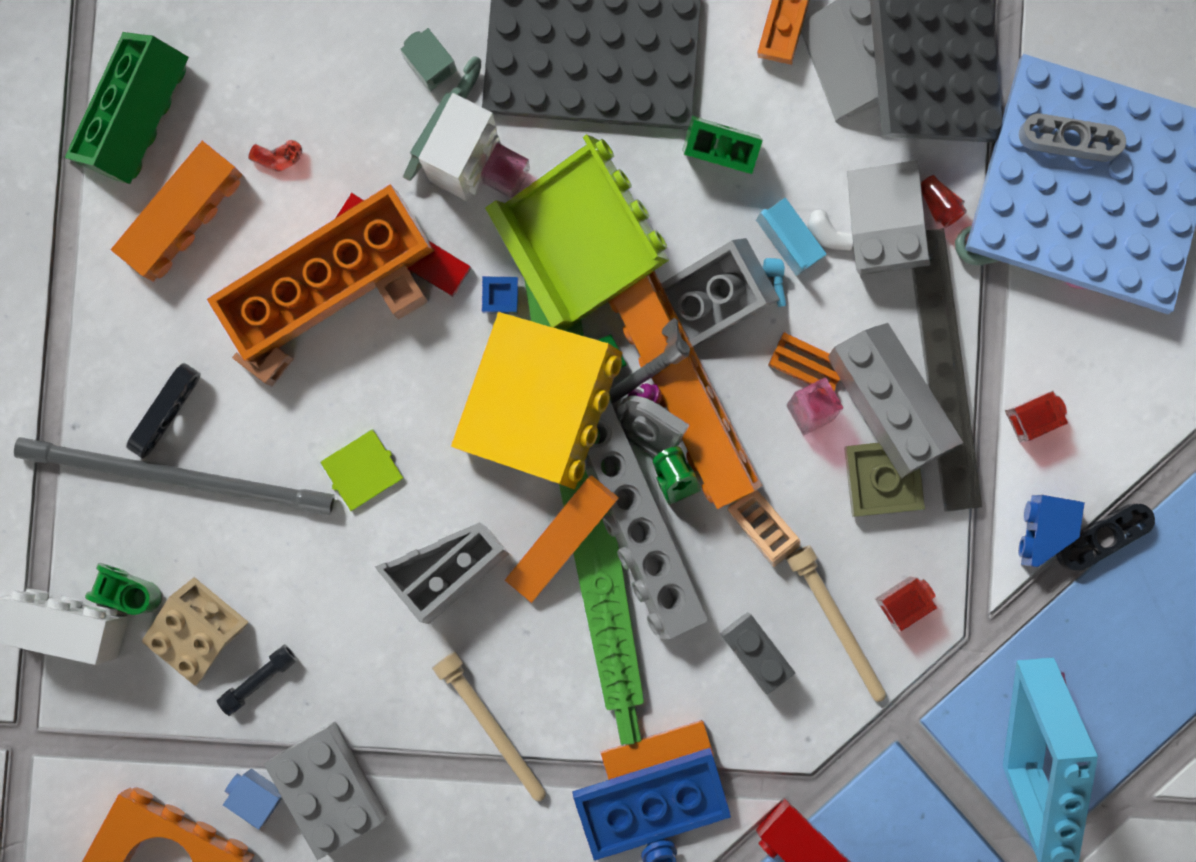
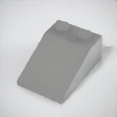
[847,160,930,275]
[661,238,780,347]

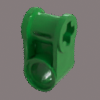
[652,446,701,506]
[85,563,162,615]

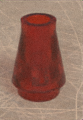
[921,174,967,228]

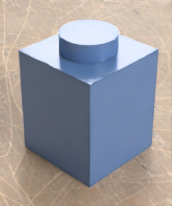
[223,768,282,830]

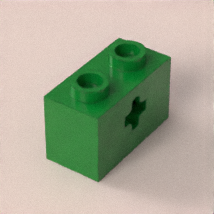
[682,116,763,174]

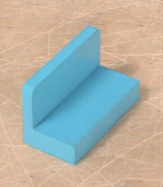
[756,197,826,276]

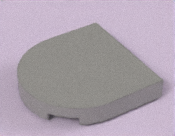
[615,396,689,457]

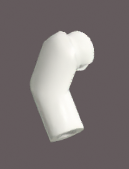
[808,210,853,251]

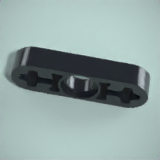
[126,363,201,459]
[1056,504,1155,571]

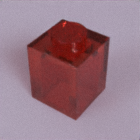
[1005,391,1068,443]
[875,576,937,631]

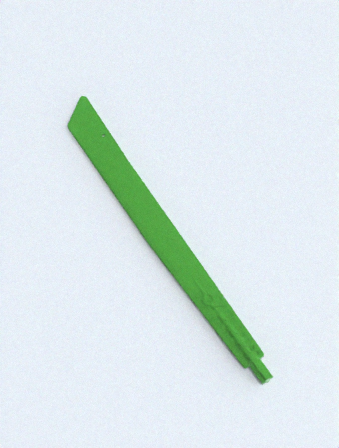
[524,279,644,745]

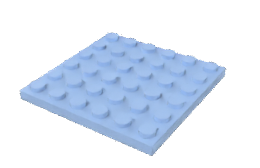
[965,54,1196,314]

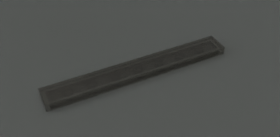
[911,228,982,512]

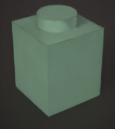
[400,28,457,91]

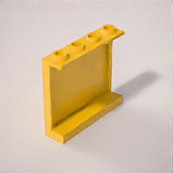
[450,312,623,490]

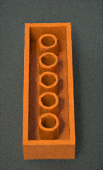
[207,184,434,363]

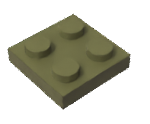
[844,443,925,517]

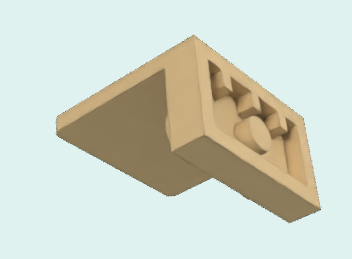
[142,577,248,685]

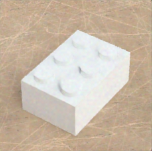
[418,93,501,202]
[0,588,129,665]

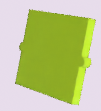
[320,429,404,511]

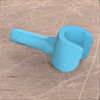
[763,258,786,307]

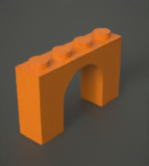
[82,787,255,862]

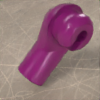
[627,383,662,405]

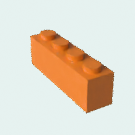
[110,140,243,282]

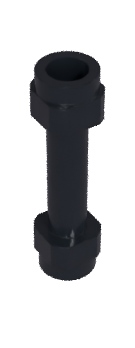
[216,644,298,716]

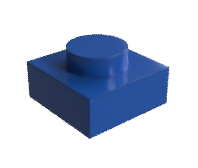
[482,276,519,314]

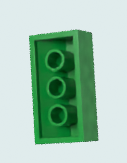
[64,32,189,185]

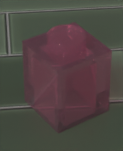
[480,143,530,198]
[786,377,844,436]

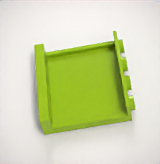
[485,134,670,330]

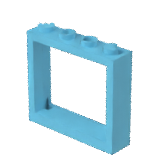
[1003,658,1098,862]

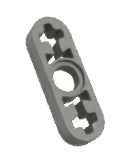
[1019,113,1126,162]

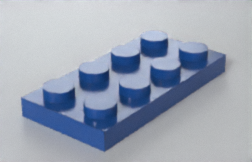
[572,748,731,861]

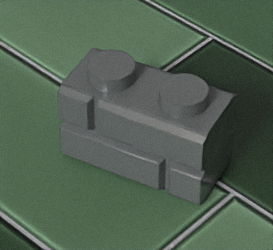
[720,612,796,695]

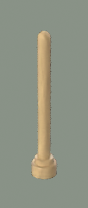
[786,545,886,702]
[432,651,546,801]

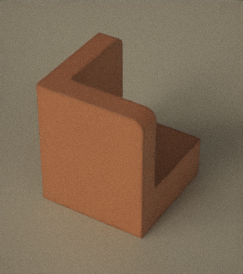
[374,265,428,320]
[232,347,294,387]

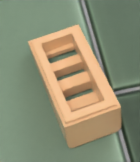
[727,490,801,567]

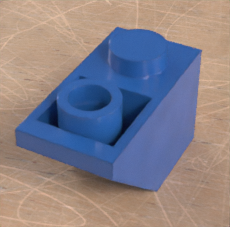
[1018,495,1085,567]

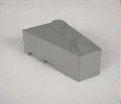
[375,522,510,624]

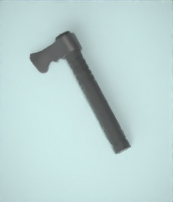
[609,318,690,404]

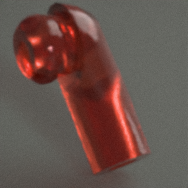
[248,140,303,172]

